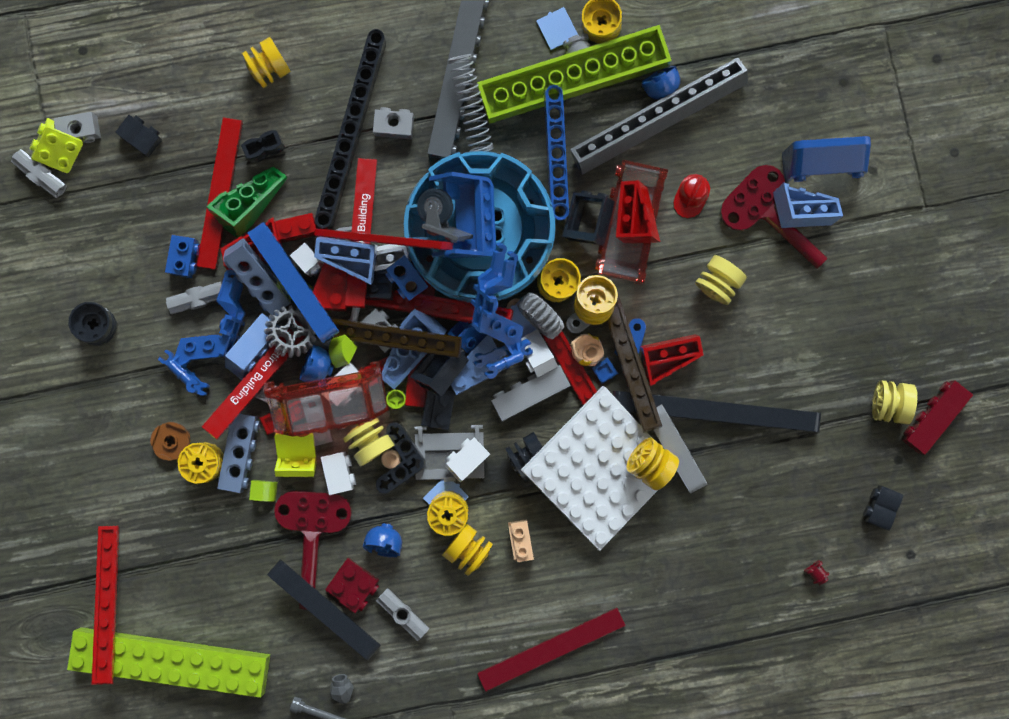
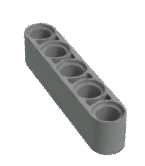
[654,404,708,494]

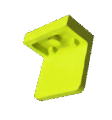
[30,118,83,173]
[274,432,317,477]

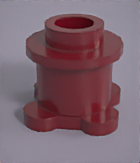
[804,560,830,585]

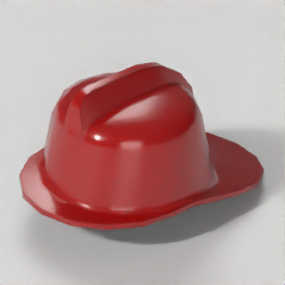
[673,174,710,218]

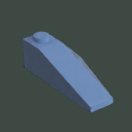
[380,309,447,389]

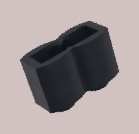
[115,115,162,158]
[241,130,285,163]
[863,486,903,531]

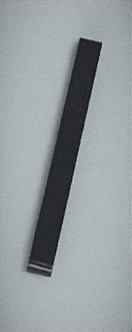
[315,29,386,230]
[612,391,821,432]

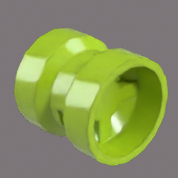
[386,390,406,409]

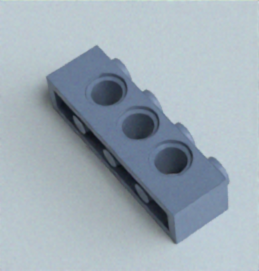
[223,238,291,315]
[217,414,260,493]

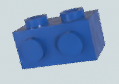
[165,235,200,278]
[447,321,487,354]

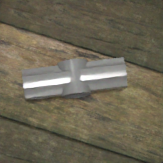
[11,149,67,198]
[166,282,222,314]
[376,588,429,641]

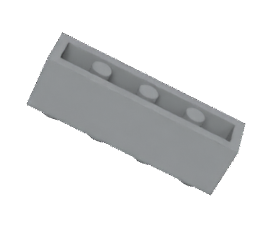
[491,365,571,421]

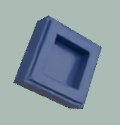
[591,357,618,384]

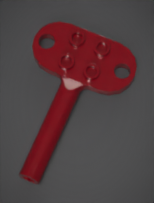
[720,165,827,269]
[274,491,352,610]

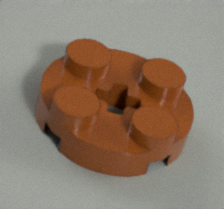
[150,422,191,460]

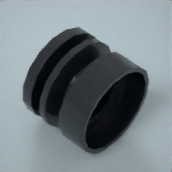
[68,302,117,346]
[505,432,542,483]

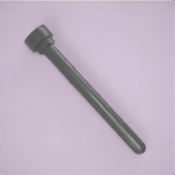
[289,696,345,719]

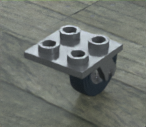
[417,189,473,243]

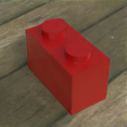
[275,213,318,243]

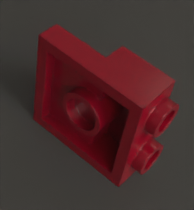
[325,557,379,613]

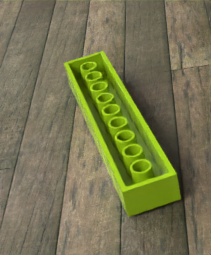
[477,25,672,124]
[67,627,271,698]

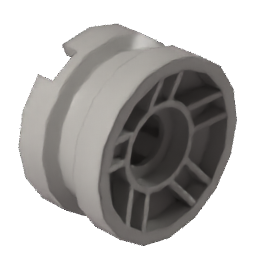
[563,33,591,54]

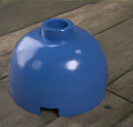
[641,66,681,100]
[299,345,334,384]
[362,523,402,558]

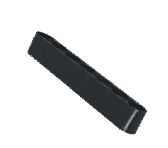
[267,559,381,660]

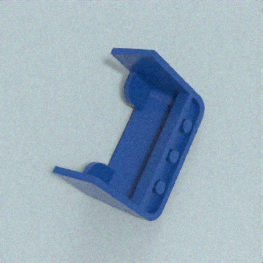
[782,136,871,183]
[429,172,496,259]

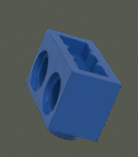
[385,255,428,301]

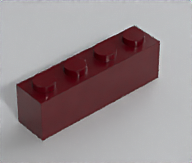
[902,380,973,455]

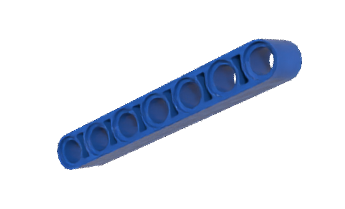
[544,85,569,220]
[248,222,339,343]

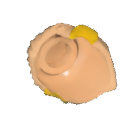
[570,334,604,366]

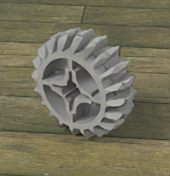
[517,292,564,339]
[264,305,316,358]

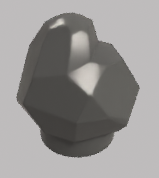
[330,674,354,704]

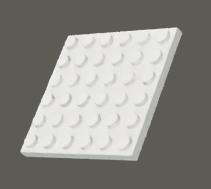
[521,386,658,551]

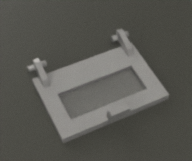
[415,425,484,482]

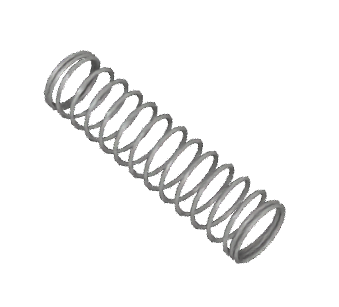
[448,54,494,152]

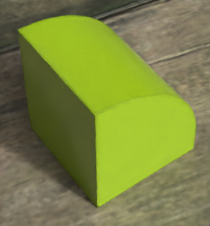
[329,335,357,368]
[249,480,278,501]

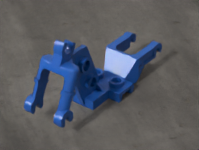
[471,242,533,379]
[158,269,246,396]

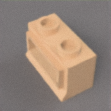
[508,519,534,562]

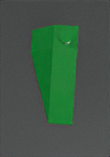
[206,167,287,238]

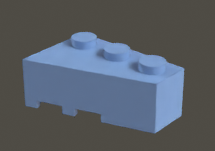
[773,183,843,228]
[314,237,378,284]
[225,313,280,380]
[451,335,506,395]

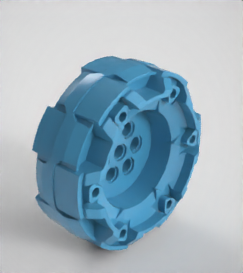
[404,151,555,303]

